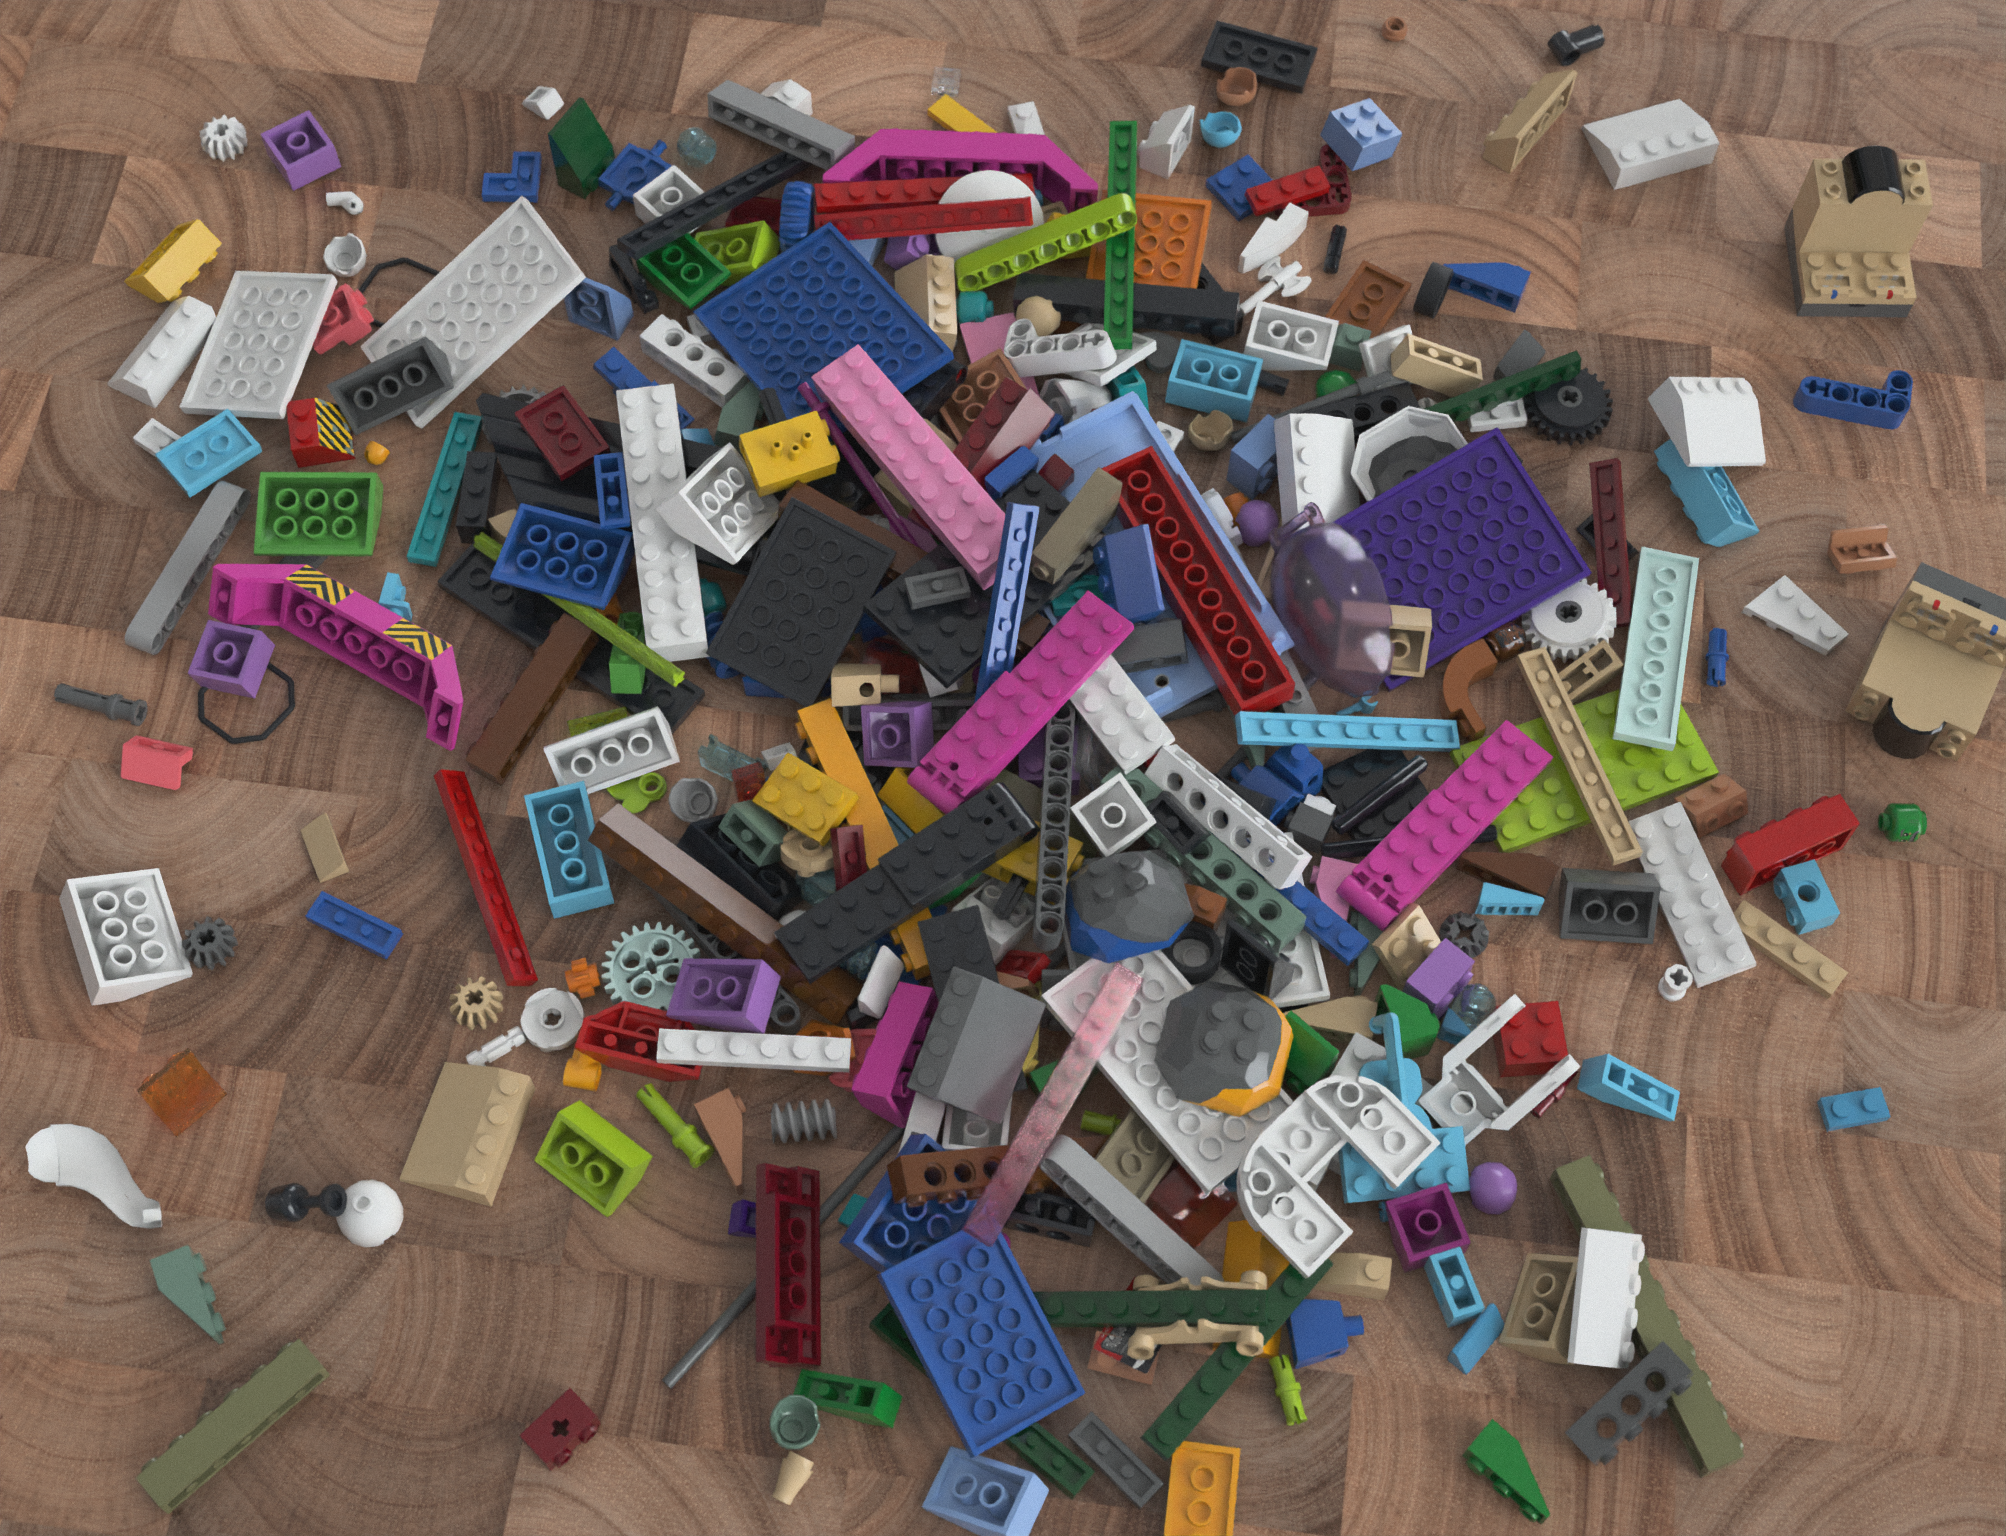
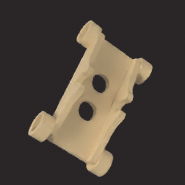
[1127,1270,1267,1360]

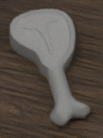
[1133,331,1180,373]

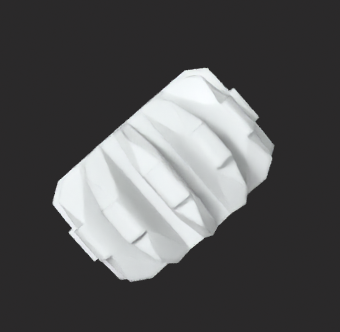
[200,115,248,162]

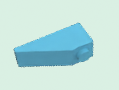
[1577,1054,1680,1122]

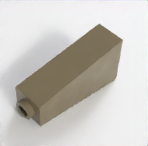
[1029,467,1123,585]

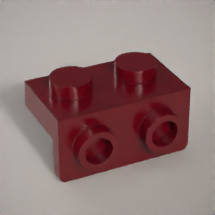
[725,196,782,237]

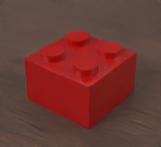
[1493,1001,1568,1078]

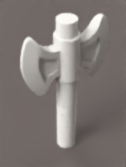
[1240,256,1311,316]

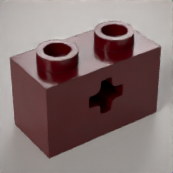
[519,1388,601,1471]

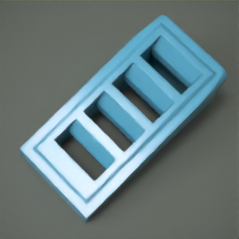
[1475,882,1544,915]

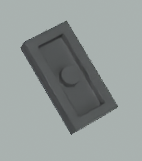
[904,566,971,610]

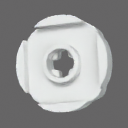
[520,988,585,1052]

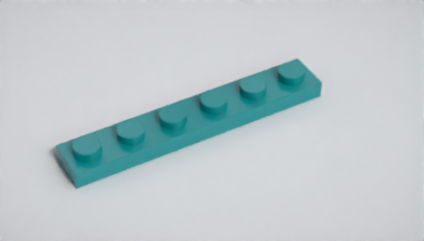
[406,412,483,567]

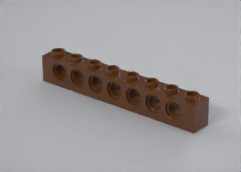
[887,1134,1111,1207]

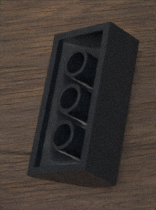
[676,814,809,921]

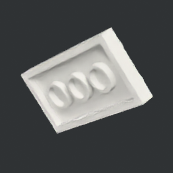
[1069,655,1175,775]

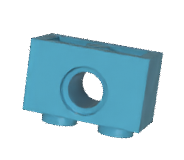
[1773,859,1840,935]
[1424,1247,1485,1328]

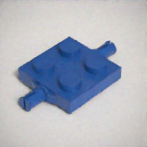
[598,140,673,211]

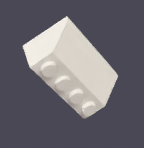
[107,296,216,408]
[1568,1228,1645,1368]

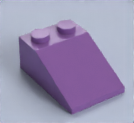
[666,958,781,1034]

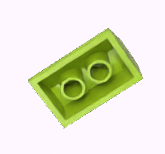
[534,1100,653,1217]

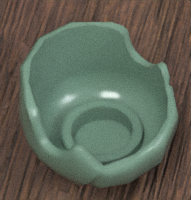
[769,1394,820,1450]

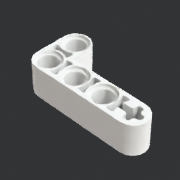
[1004,319,1117,377]

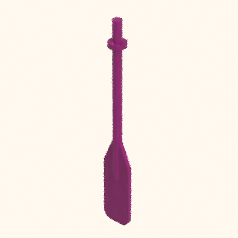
[797,382,938,553]

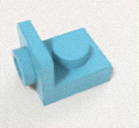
[378,572,413,621]

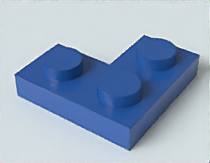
[482,152,542,202]

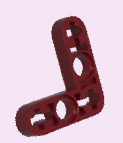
[1274,144,1352,217]

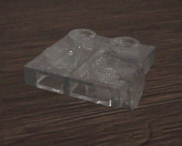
[1073,718,1117,792]

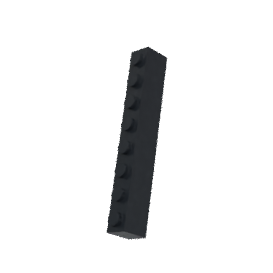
[1013,273,1240,337]

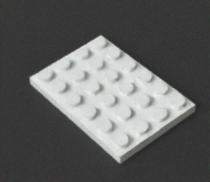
[180,271,338,419]

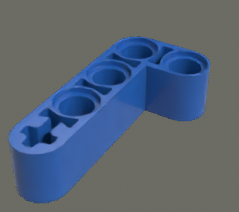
[1793,370,1913,429]

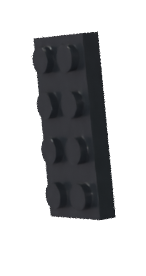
[1201,20,1318,94]

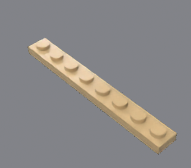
[1516,647,1643,866]

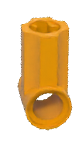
[563,1027,602,1092]

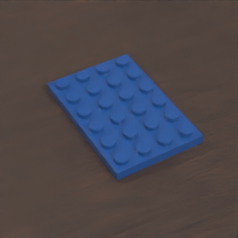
[877,1214,1085,1458]

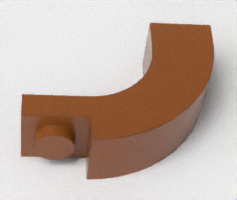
[1438,638,1498,742]

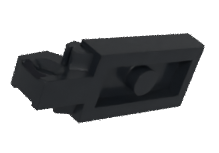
[609,244,659,314]

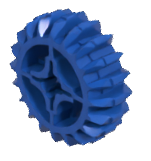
[779,181,815,252]

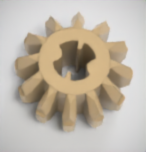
[450,976,503,1031]

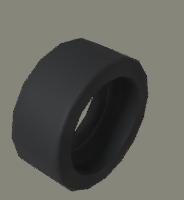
[1413,262,1454,319]
[1162,921,1222,985]

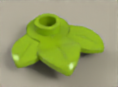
[606,772,667,814]

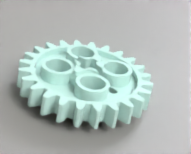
[601,922,701,1011]

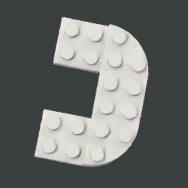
[1237,1075,1440,1279]

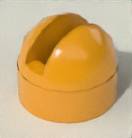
[364,441,390,465]

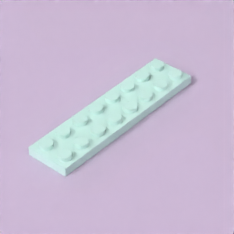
[1613,547,1699,751]

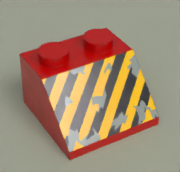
[287,398,355,468]

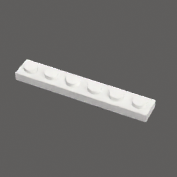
[656,1029,851,1073]

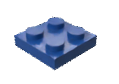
[1205,154,1273,222]

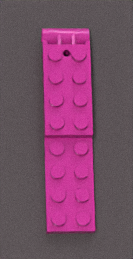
[907,590,1134,814]
[1336,720,1553,932]

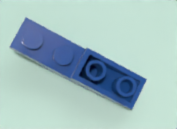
[593,347,694,430]

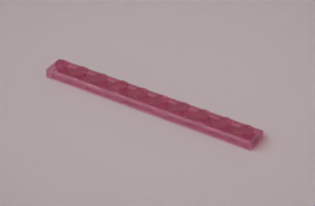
[961,962,1144,1248]

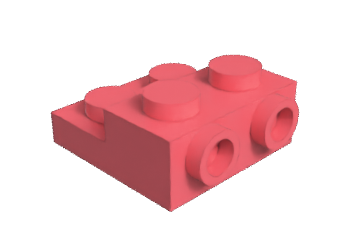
[313,283,374,355]

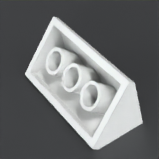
[543,706,680,794]

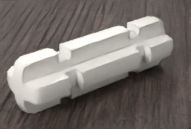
[466,1026,526,1066]

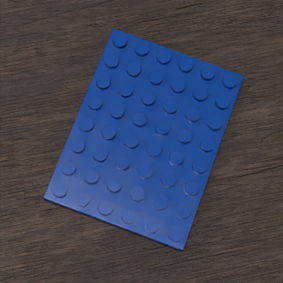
[693,222,955,442]

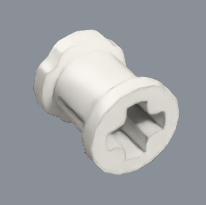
[1658,964,1693,1002]

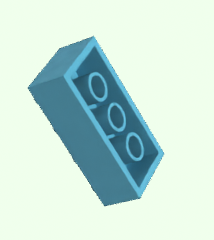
[524,781,614,919]

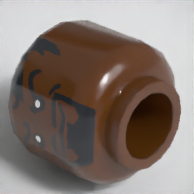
[1483,621,1526,663]

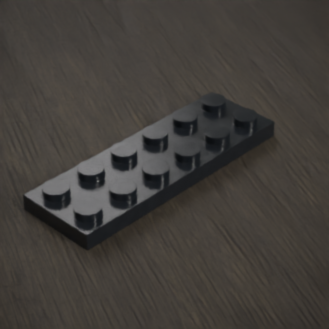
[917,905,1028,1093]

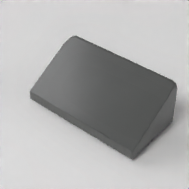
[1493,329,1546,380]

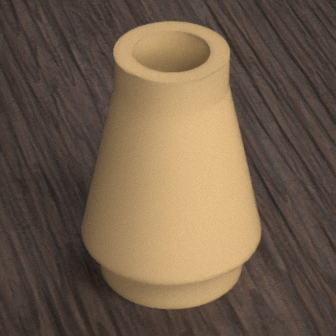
[772,1451,814,1505]

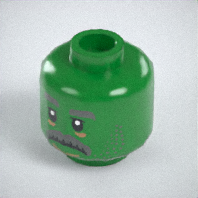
[1878,803,1927,842]

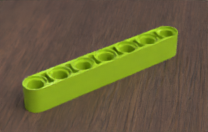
[954,193,1138,292]

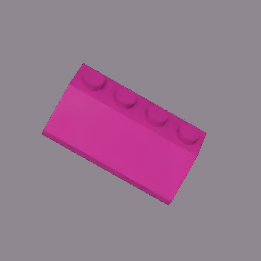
[852,982,939,1129]

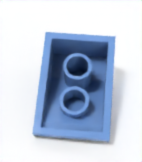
[564,278,633,341]

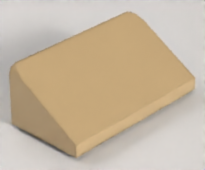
[300,813,349,883]

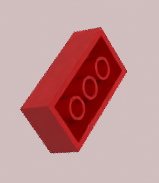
[1721,794,1860,896]

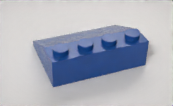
[490,503,635,610]
[839,1134,996,1273]

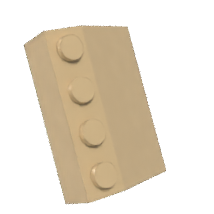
[399,1062,535,1207]

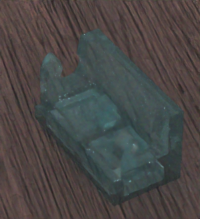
[698,734,767,791]

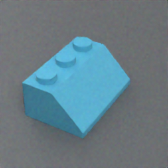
[1165,339,1264,422]

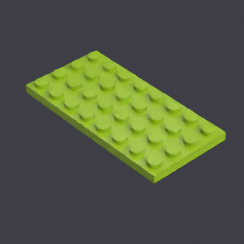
[1449,689,1719,853]

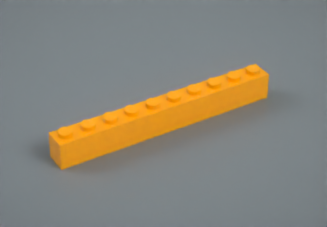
[795,698,933,980]

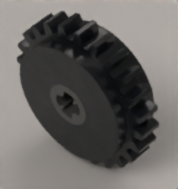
[1522,368,1613,446]

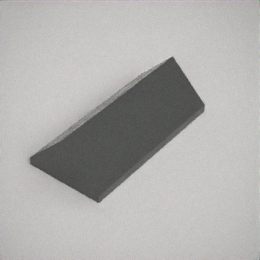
[326,337,454,435]

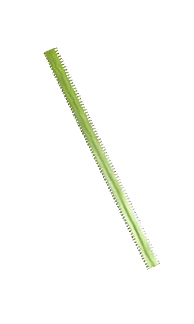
[473,532,685,687]

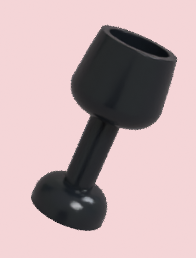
[265,1183,347,1222]

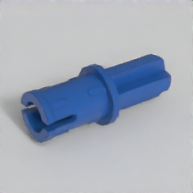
[1705,628,1729,687]

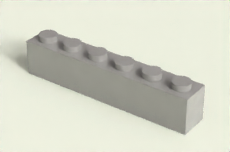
[707,80,855,170]

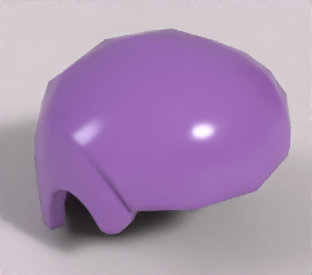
[1235,499,1279,547]
[1469,1162,1517,1214]

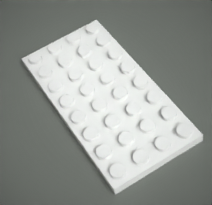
[360,196,586,429]
[1040,950,1293,1194]

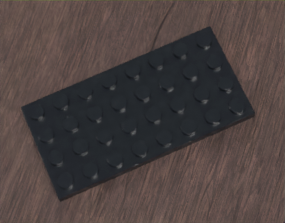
[863,470,1106,689]

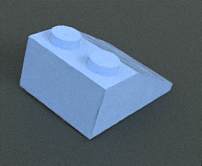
[922,1446,1049,1536]

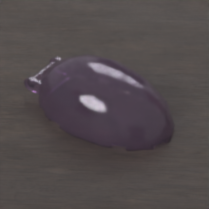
[1268,502,1395,698]

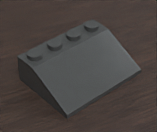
[907,966,1047,1125]

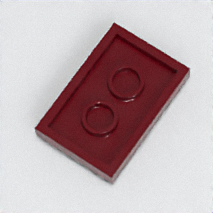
[514,385,611,481]

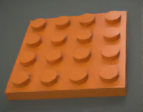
[1085,190,1212,289]

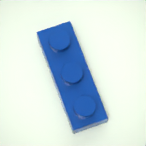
[305,891,403,960]

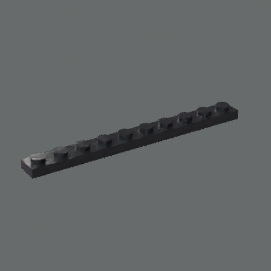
[617,151,814,260]

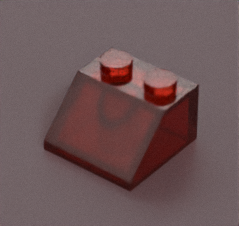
[1146,1164,1238,1249]

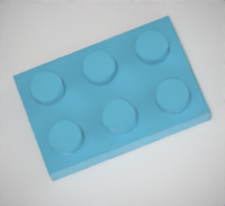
[155,409,263,498]

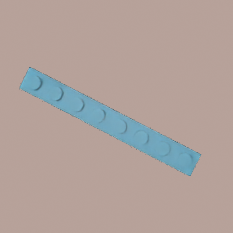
[1235,711,1460,752]

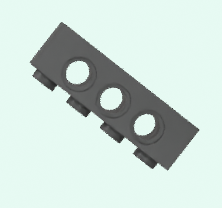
[1565,1341,1694,1466]

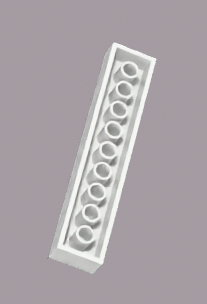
[616,384,709,662]

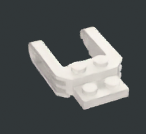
[1418,994,1580,1145]

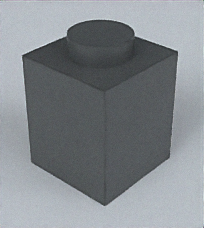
[1283,802,1334,854]

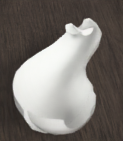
[26,1124,162,1229]

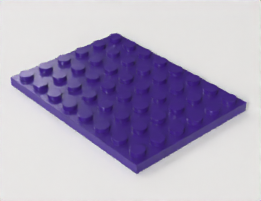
[1297,427,1592,692]

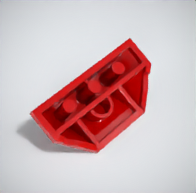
[575,1001,703,1082]

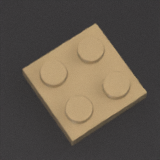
[1371,903,1441,990]

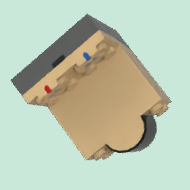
[1784,145,1933,317]
[1845,562,2006,761]

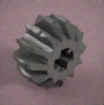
[182,916,238,971]

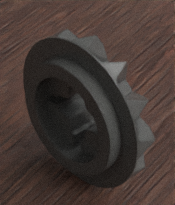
[1439,911,1489,958]

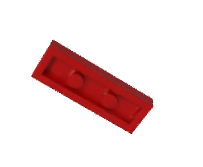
[1245,165,1331,217]

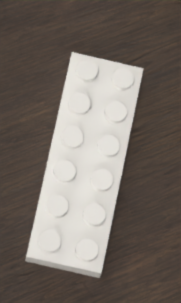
[1628,801,1756,988]

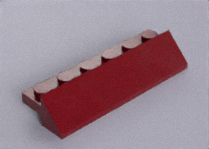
[907,377,1055,543]
[756,1163,821,1367]

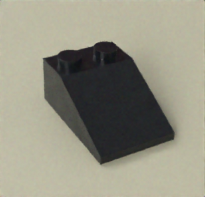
[1220,919,1295,1000]

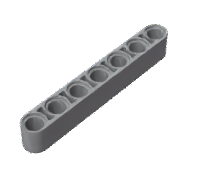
[125,480,251,655]
[1038,1135,1224,1285]

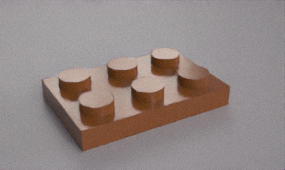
[1325,260,1412,339]

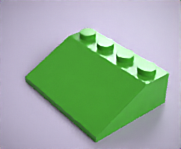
[254,472,383,556]

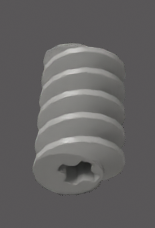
[771,1098,837,1144]

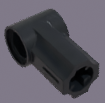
[1548,24,1605,66]

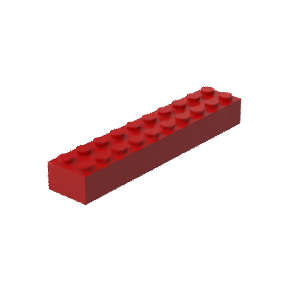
[1101,446,1296,716]

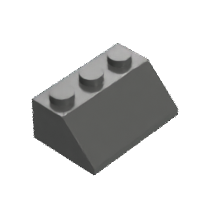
[1558,868,1661,944]

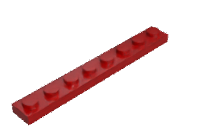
[814,173,1035,213]
[814,196,1033,241]
[434,769,538,986]

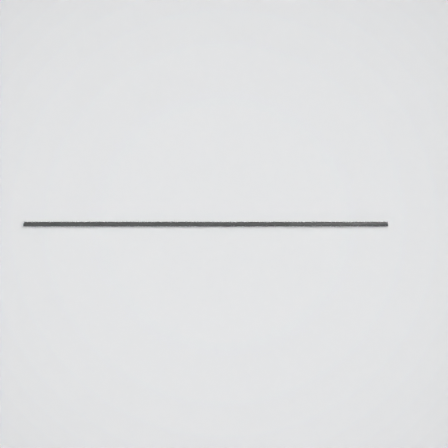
[662,669,1321,1389]

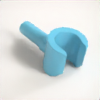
[1336,691,1378,716]

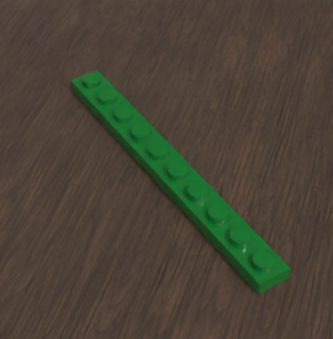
[1104,121,1137,350]

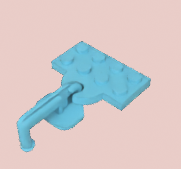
[1338,1012,1470,1203]

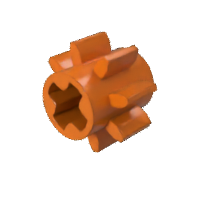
[565,958,601,999]

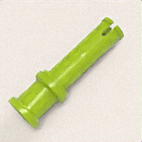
[636,1083,715,1168]

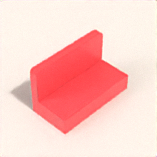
[121,735,193,790]

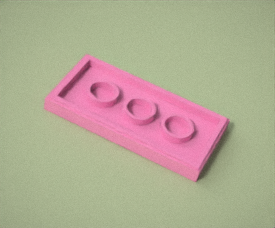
[959,312,1040,397]

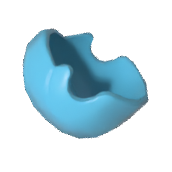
[1199,111,1242,148]

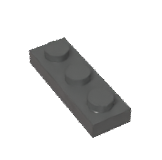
[1068,1411,1164,1510]

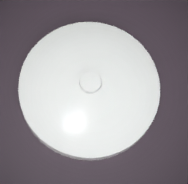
[934,170,1044,281]

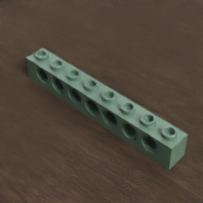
[1100,765,1307,953]

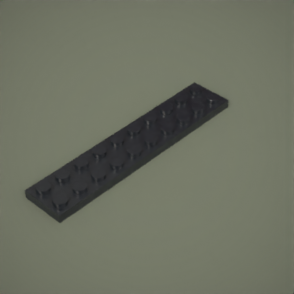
[437,541,705,735]

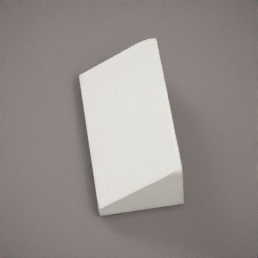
[858,945,904,1018]

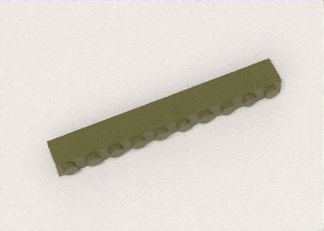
[1549,1155,1745,1478]

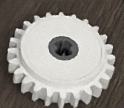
[1522,579,1616,663]

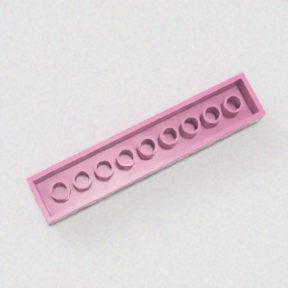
[811,344,1005,590]

